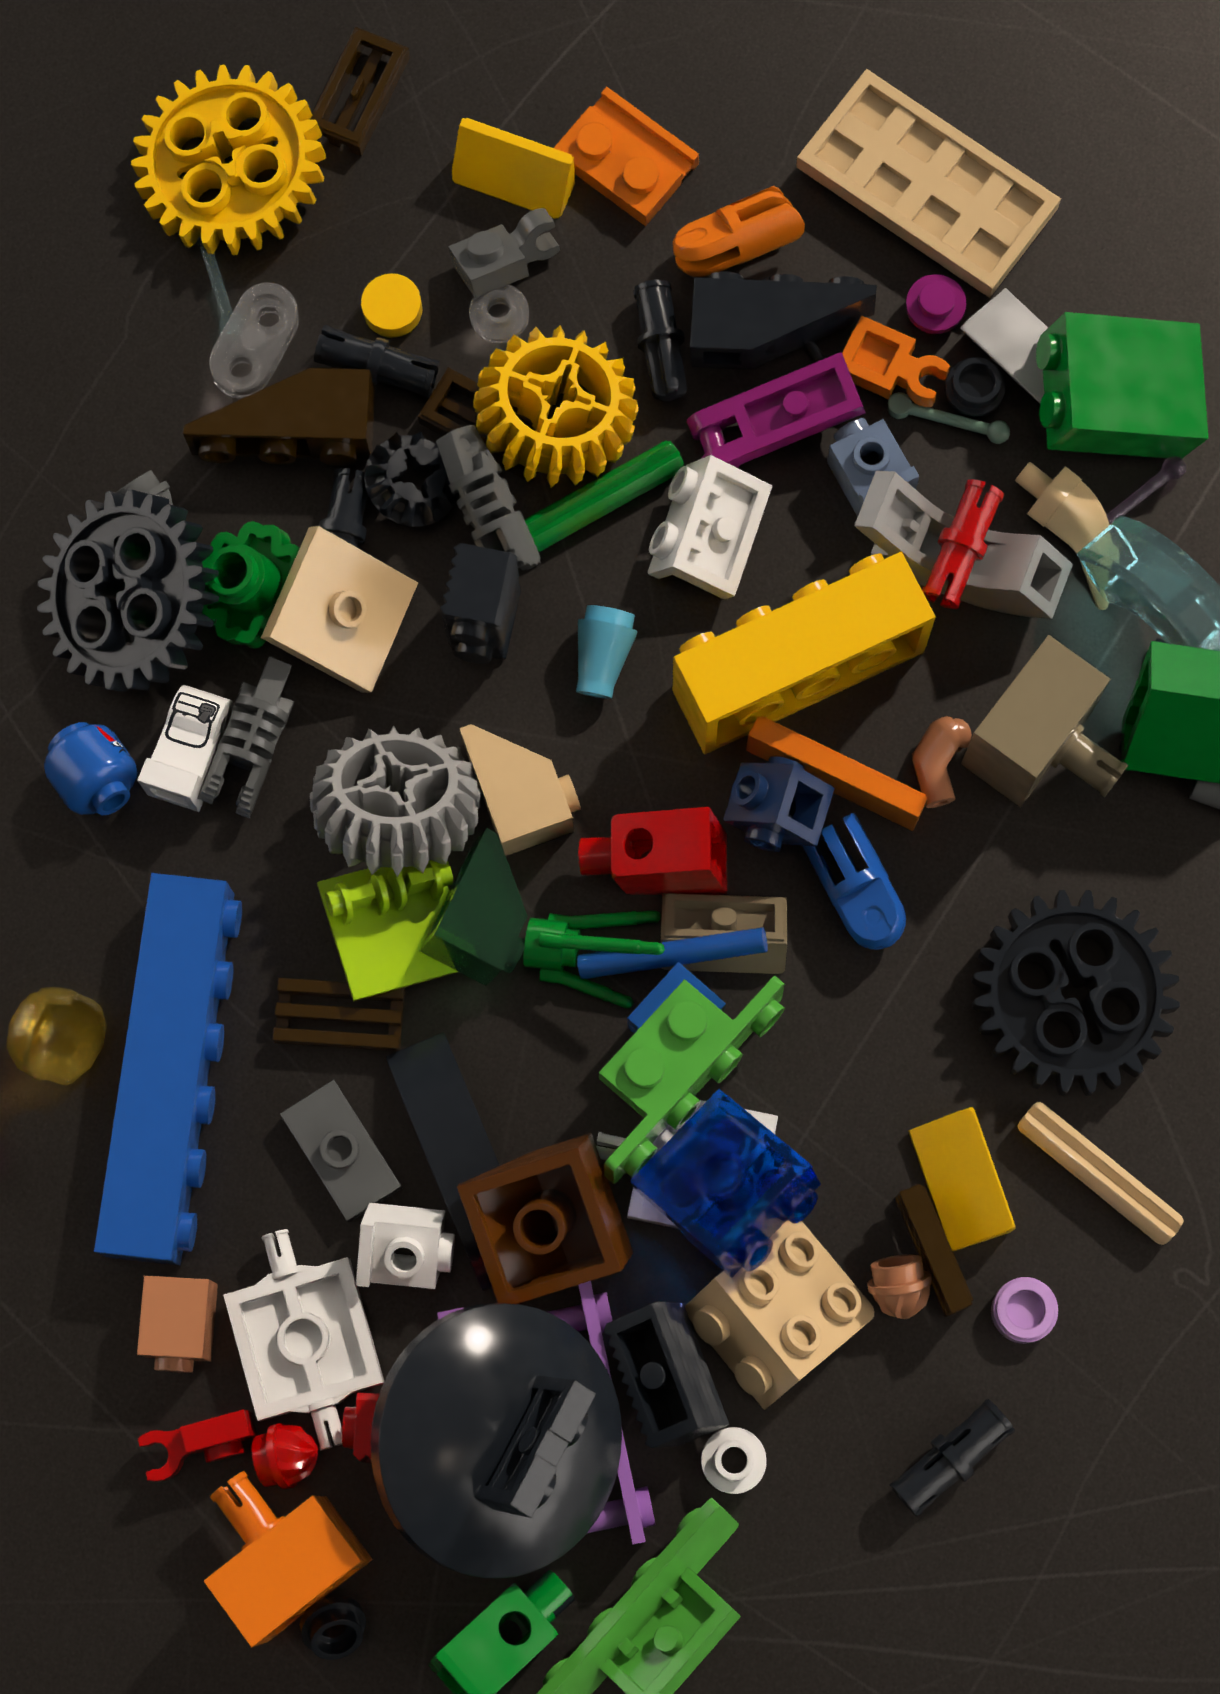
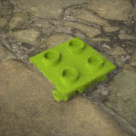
[317,860,474,1001]

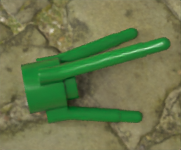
[523,910,665,1009]

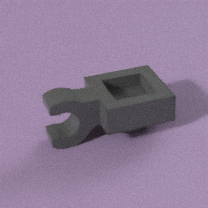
[448,208,560,298]

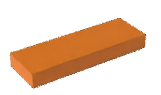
[746,716,928,831]

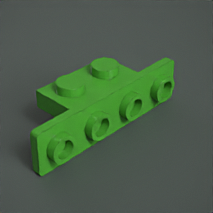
[599,976,785,1184]
[537,1498,741,1694]

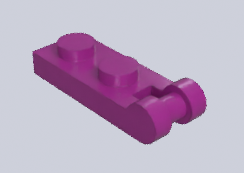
[686,352,866,468]

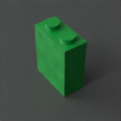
[1036,312,1209,459]
[1121,641,1220,783]

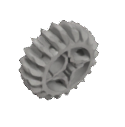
[310,725,481,877]

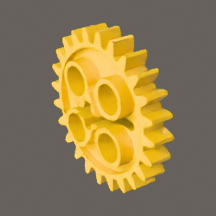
[131,65,326,255]

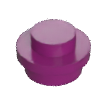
[906,274,966,334]

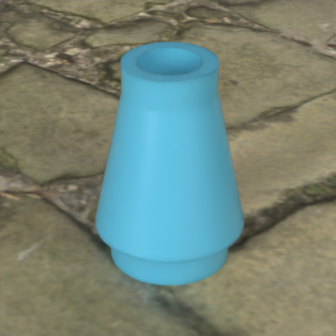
[576,605,638,699]

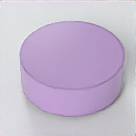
[991,1277,1058,1344]

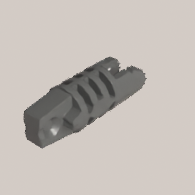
[436,425,541,571]
[197,657,294,818]

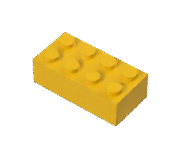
[672,551,936,755]

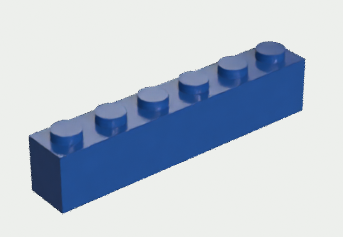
[94,873,242,1266]

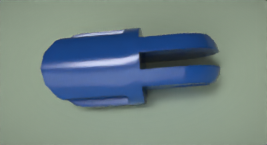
[801,812,906,950]

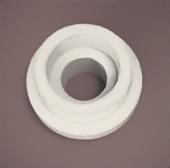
[701,1427,766,1494]

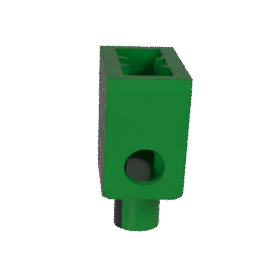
[427,1570,575,1694]

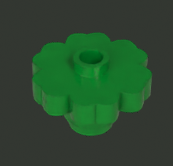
[202,521,300,649]

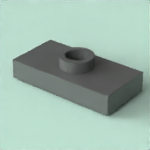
[280,1080,403,1223]

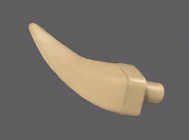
[1015,462,1116,610]

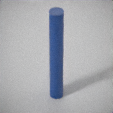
[577,927,768,979]

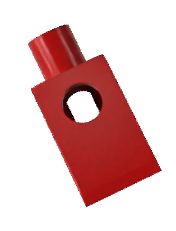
[578,807,727,895]

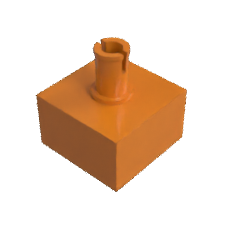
[204,1471,373,1648]

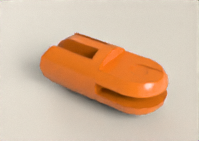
[673,186,805,277]

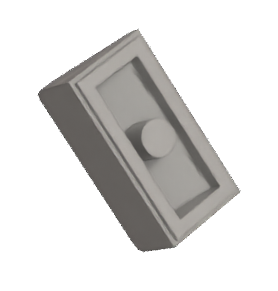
[960,288,1048,404]

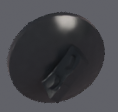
[371,1303,622,1578]

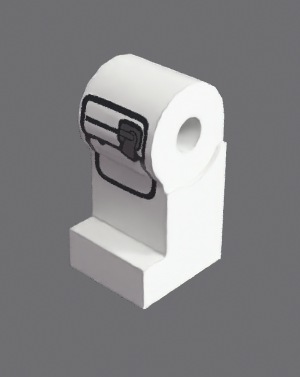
[137,685,233,812]

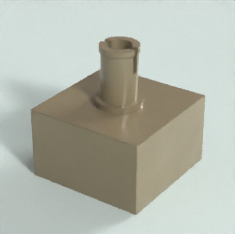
[961,635,1128,808]

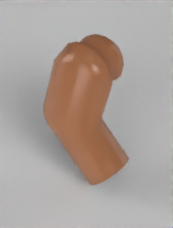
[912,716,972,808]

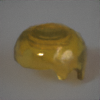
[7,987,107,1085]

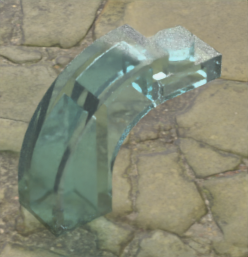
[1077,515,1220,651]

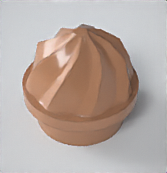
[867,1254,932,1319]

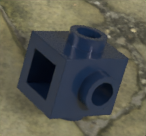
[723,756,835,852]

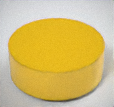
[361,274,422,338]

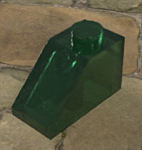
[420,828,528,986]

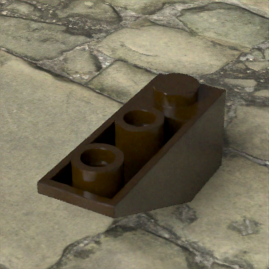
[183,368,375,466]

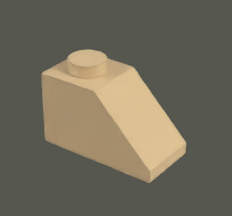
[459,724,581,857]

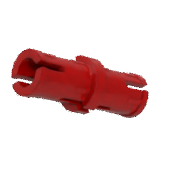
[922,479,1004,609]

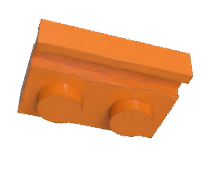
[554,86,699,226]

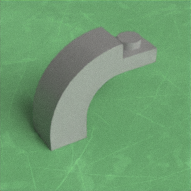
[854,471,1073,619]

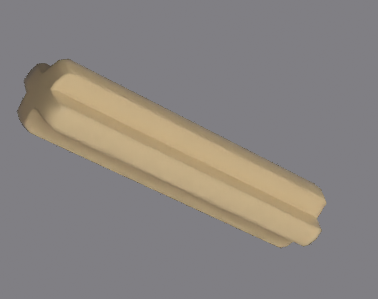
[1018,1102,1184,1245]

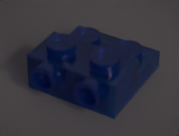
[630,1089,821,1278]

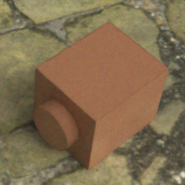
[137,1276,218,1373]

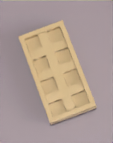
[796,69,1061,298]

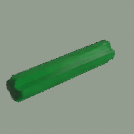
[524,441,684,552]

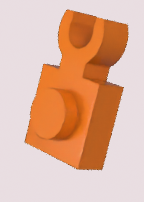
[842,315,950,407]

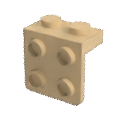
[685,1218,874,1410]

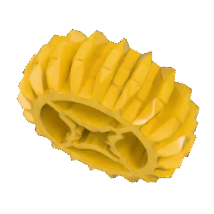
[473,325,638,488]

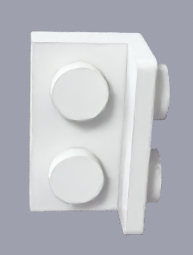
[648,455,772,599]

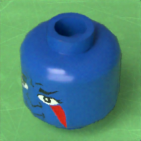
[44,722,138,815]

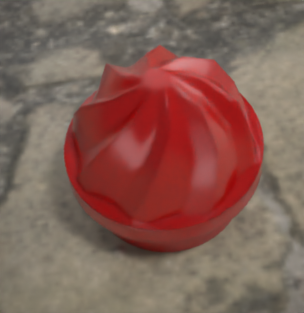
[252,1423,318,1490]

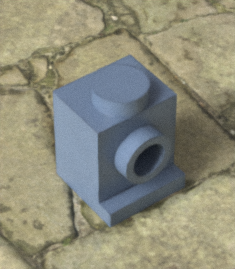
[827,418,919,517]

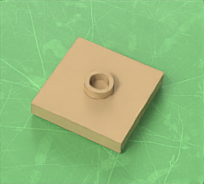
[261,526,418,693]

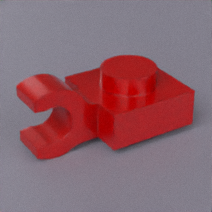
[138,1409,257,1481]

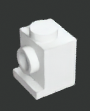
[356,1203,455,1289]

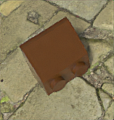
[457,1133,634,1304]

